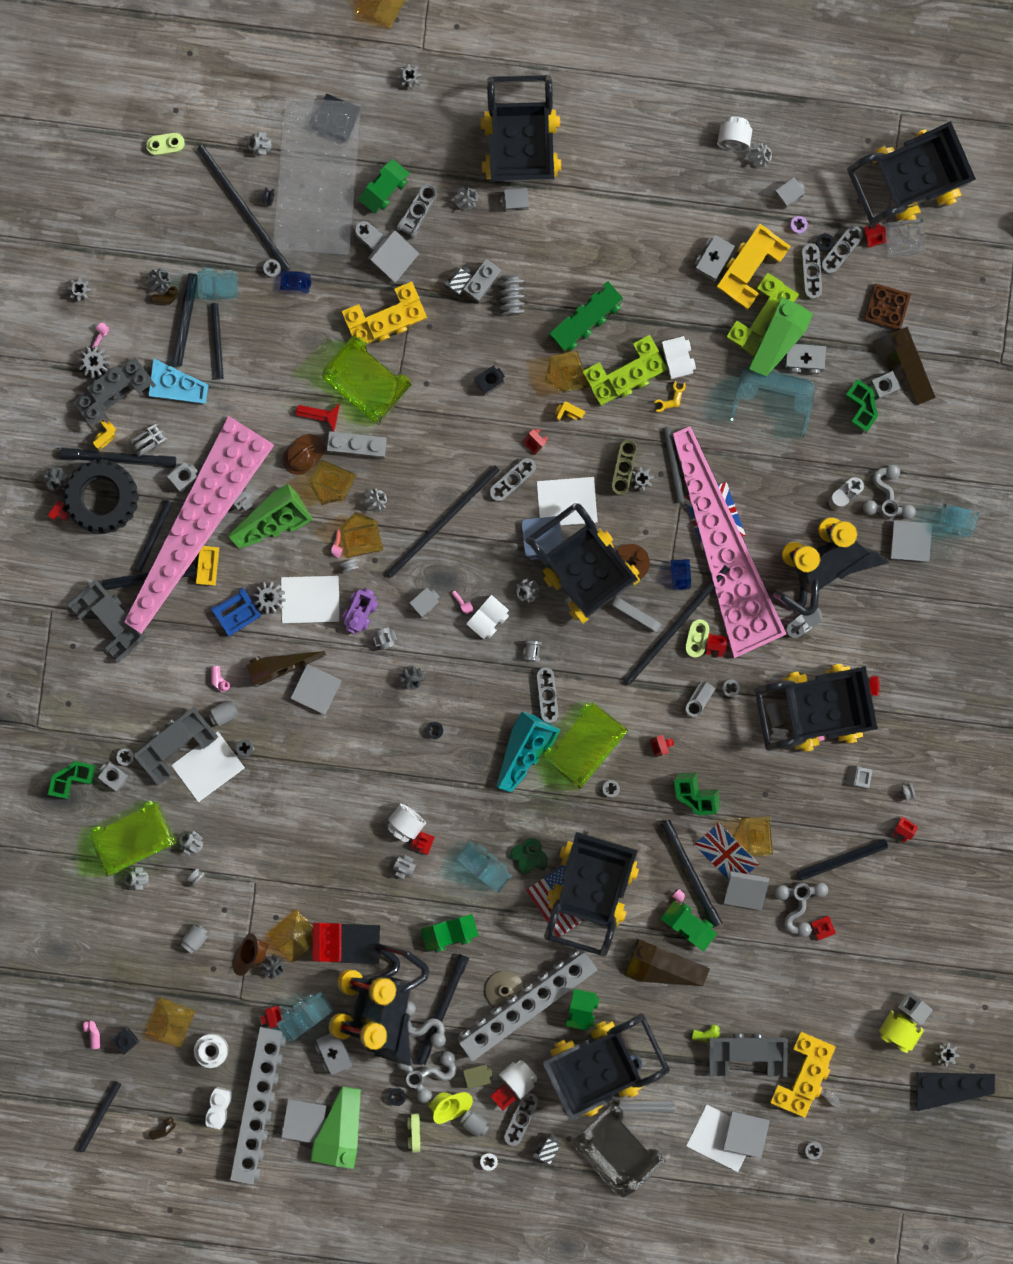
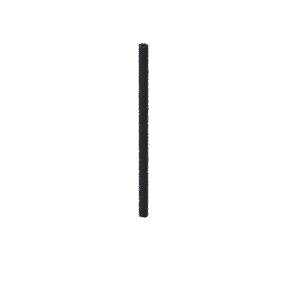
[197,144,291,272]
[386,465,500,578]
[625,565,730,685]

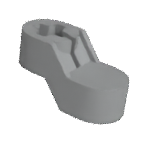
[828,477,864,511]
[787,608,822,638]

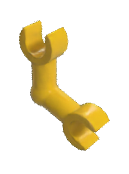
[654,381,686,413]

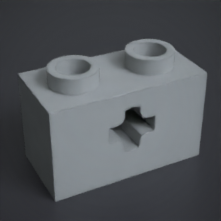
[694,235,735,282]
[464,259,502,303]
[785,344,826,374]
[314,1033,353,1075]

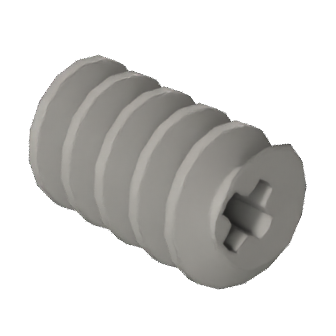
[500,275,525,315]

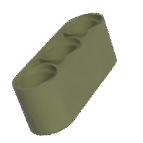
[611,440,637,496]

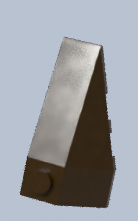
[873,327,936,405]
[246,651,326,687]
[624,939,710,986]

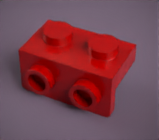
[312,923,342,962]

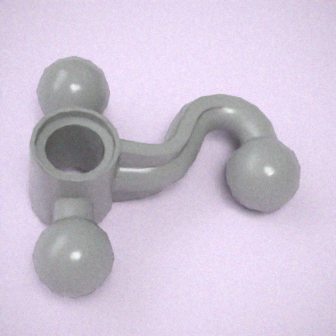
[863,465,916,520]
[775,882,829,937]
[406,1001,446,1048]
[397,1051,456,1103]

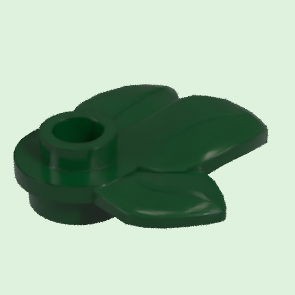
[510,838,548,874]

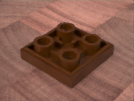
[864,283,911,330]

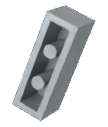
[327,431,387,459]

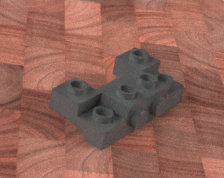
[74,357,156,431]
[68,579,147,663]
[133,707,219,785]
[709,1033,788,1077]

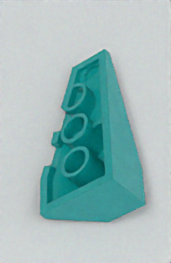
[496,711,561,792]

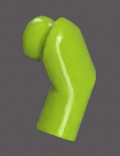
[691,1025,720,1043]

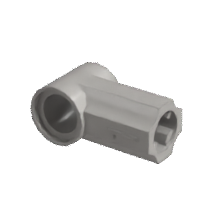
[684,680,716,718]

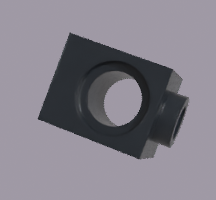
[474,365,505,396]
[111,1027,140,1055]

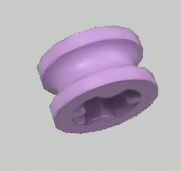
[790,216,808,234]

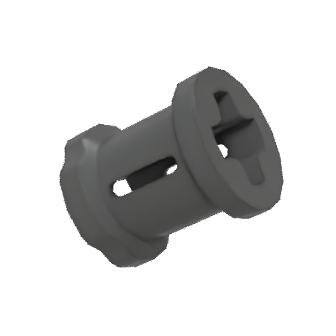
[236,740,254,757]

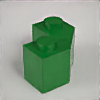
[358,159,410,214]
[844,379,878,434]
[48,761,96,799]
[674,772,721,815]
[661,901,718,952]
[420,914,479,953]
[566,988,600,1031]

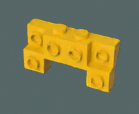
[717,224,791,310]
[342,281,427,349]
[770,1031,836,1118]

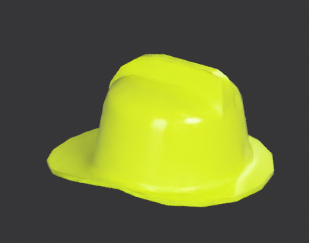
[428,1092,473,1124]

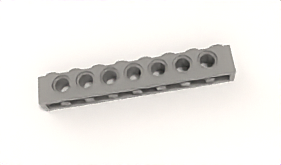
[457,949,598,1061]
[230,1026,286,1185]

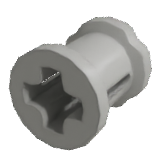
[523,640,542,661]

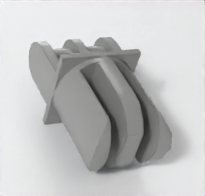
[128,423,168,457]

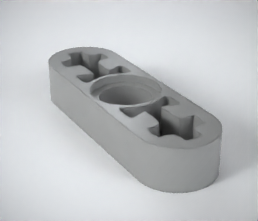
[822,226,863,274]
[801,243,822,300]
[490,458,536,502]
[610,596,662,633]
[537,667,558,723]
[505,1092,538,1146]

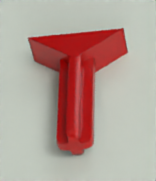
[296,403,341,432]

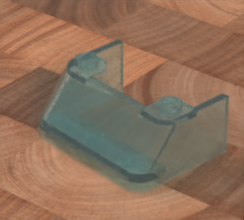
[729,366,815,438]

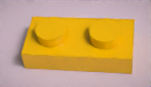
[196,546,220,586]

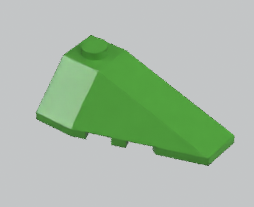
[228,483,313,549]

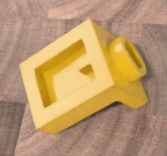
[555,401,586,421]
[93,420,117,451]

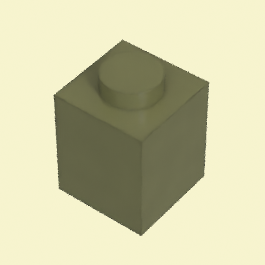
[463,1063,493,1089]

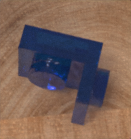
[280,271,311,294]
[670,559,691,590]

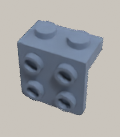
[522,516,562,561]

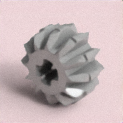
[78,346,111,379]
[253,582,286,614]

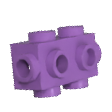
[341,588,378,634]

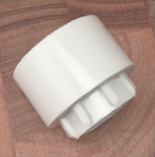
[717,117,752,152]
[388,803,426,842]
[194,1033,228,1068]
[499,1060,537,1100]

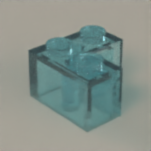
[197,268,239,300]
[456,841,513,893]
[277,991,334,1042]

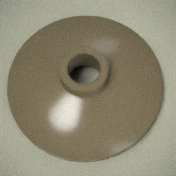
[485,971,524,1007]

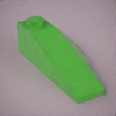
[749,297,813,377]
[310,1086,361,1169]

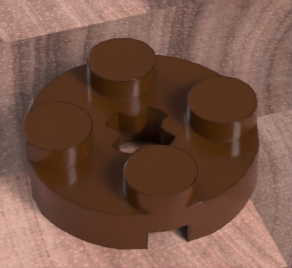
[616,544,650,579]

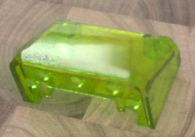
[322,335,412,425]
[544,701,629,790]
[89,800,178,877]

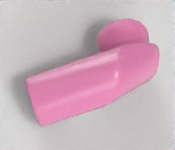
[211,666,230,692]
[83,1020,100,1049]

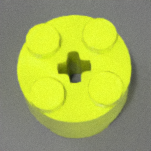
[879,1010,924,1053]

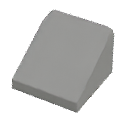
[846,765,873,788]

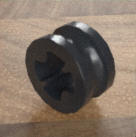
[262,188,275,206]
[816,233,834,252]
[426,722,443,739]
[389,1088,406,1106]

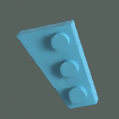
[149,359,209,404]

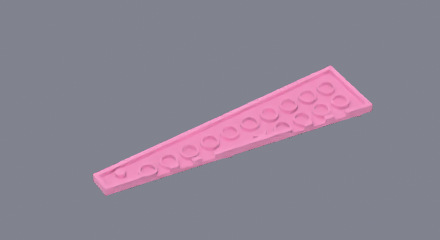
[125,416,274,634]
[673,426,786,658]

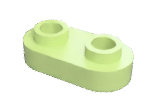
[146,133,185,156]
[685,619,709,658]
[408,1114,420,1153]

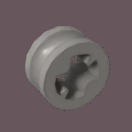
[263,259,281,278]
[340,559,359,573]
[723,679,740,697]
[116,748,134,766]
[603,780,620,797]
[902,783,916,802]
[186,868,205,887]
[805,1141,823,1160]

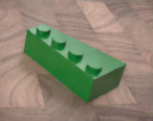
[549,281,623,353]

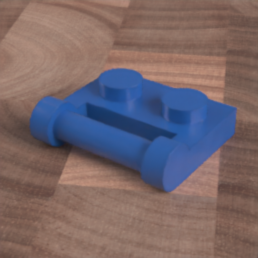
[211,588,261,637]

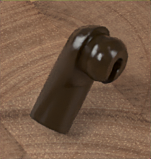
[152,286,179,305]
[149,1117,176,1140]

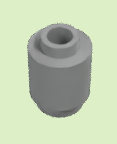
[209,700,239,727]
[181,924,208,954]
[460,1110,490,1138]

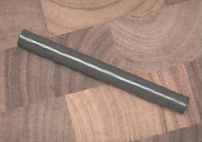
[663,427,685,503]

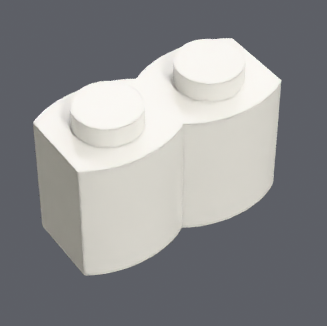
[661,336,696,380]
[467,595,509,639]
[206,1087,232,1129]

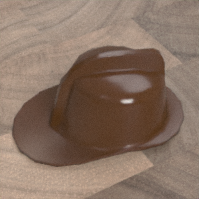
[283,434,325,475]
[232,933,269,976]

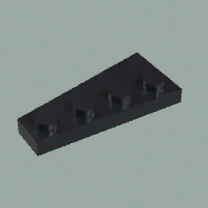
[916,1072,995,1111]

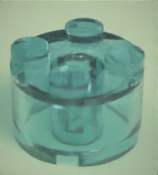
[937,503,980,538]

